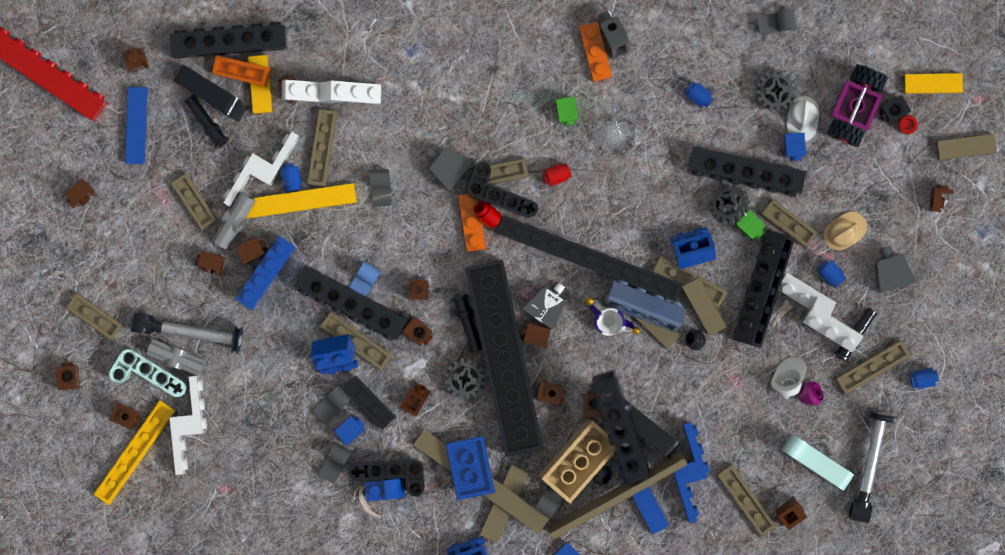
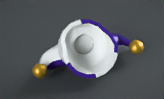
[585,297,640,336]

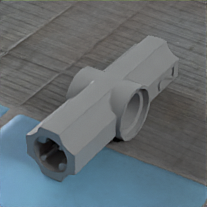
[212,192,256,249]
[146,339,206,376]

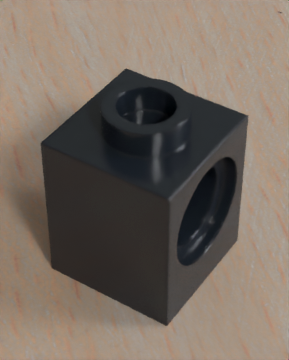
[879,95,911,124]

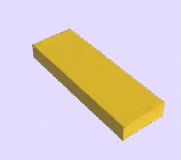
[248,55,273,114]
[904,73,963,94]

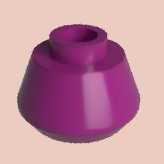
[799,380,824,406]

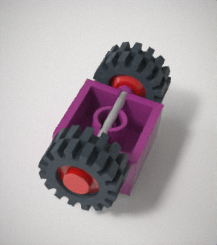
[827,64,888,147]

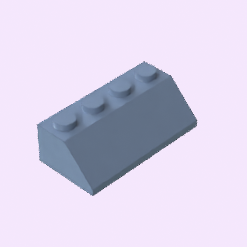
[604,280,686,333]

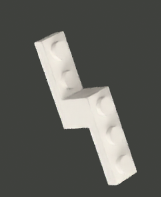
[282,80,381,104]
[223,132,300,208]
[779,273,863,352]
[170,376,207,475]

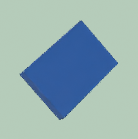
[446,436,495,500]

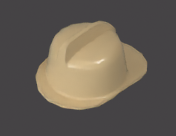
[824,212,867,250]

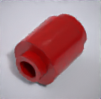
[542,163,572,187]
[474,201,501,228]

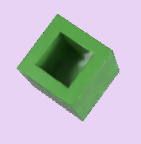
[555,96,578,126]
[735,210,766,240]

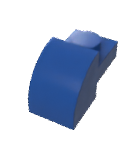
[365,478,406,502]

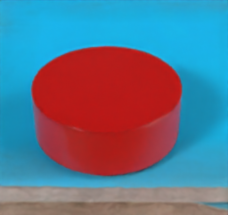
[898,115,918,135]

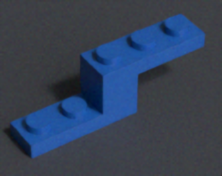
[673,422,710,523]

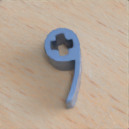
[349,262,381,296]

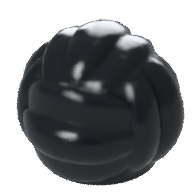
[685,329,706,351]
[592,465,612,485]

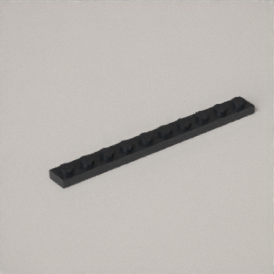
[496,215,683,302]

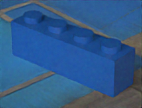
[236,236,297,311]

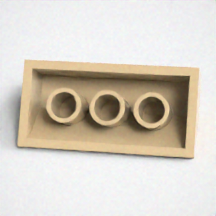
[538,418,616,503]

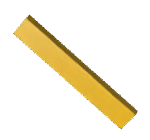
[246,183,357,219]
[93,400,176,505]

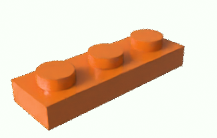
[579,22,612,82]
[212,55,271,87]
[458,193,486,252]

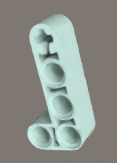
[109,349,188,397]
[781,434,854,491]

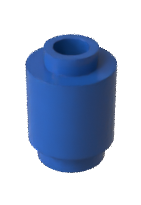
[684,82,713,109]
[279,163,302,192]
[818,260,846,288]
[909,367,939,390]

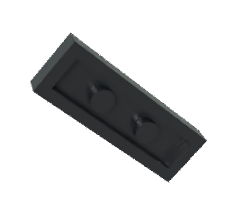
[342,376,396,430]

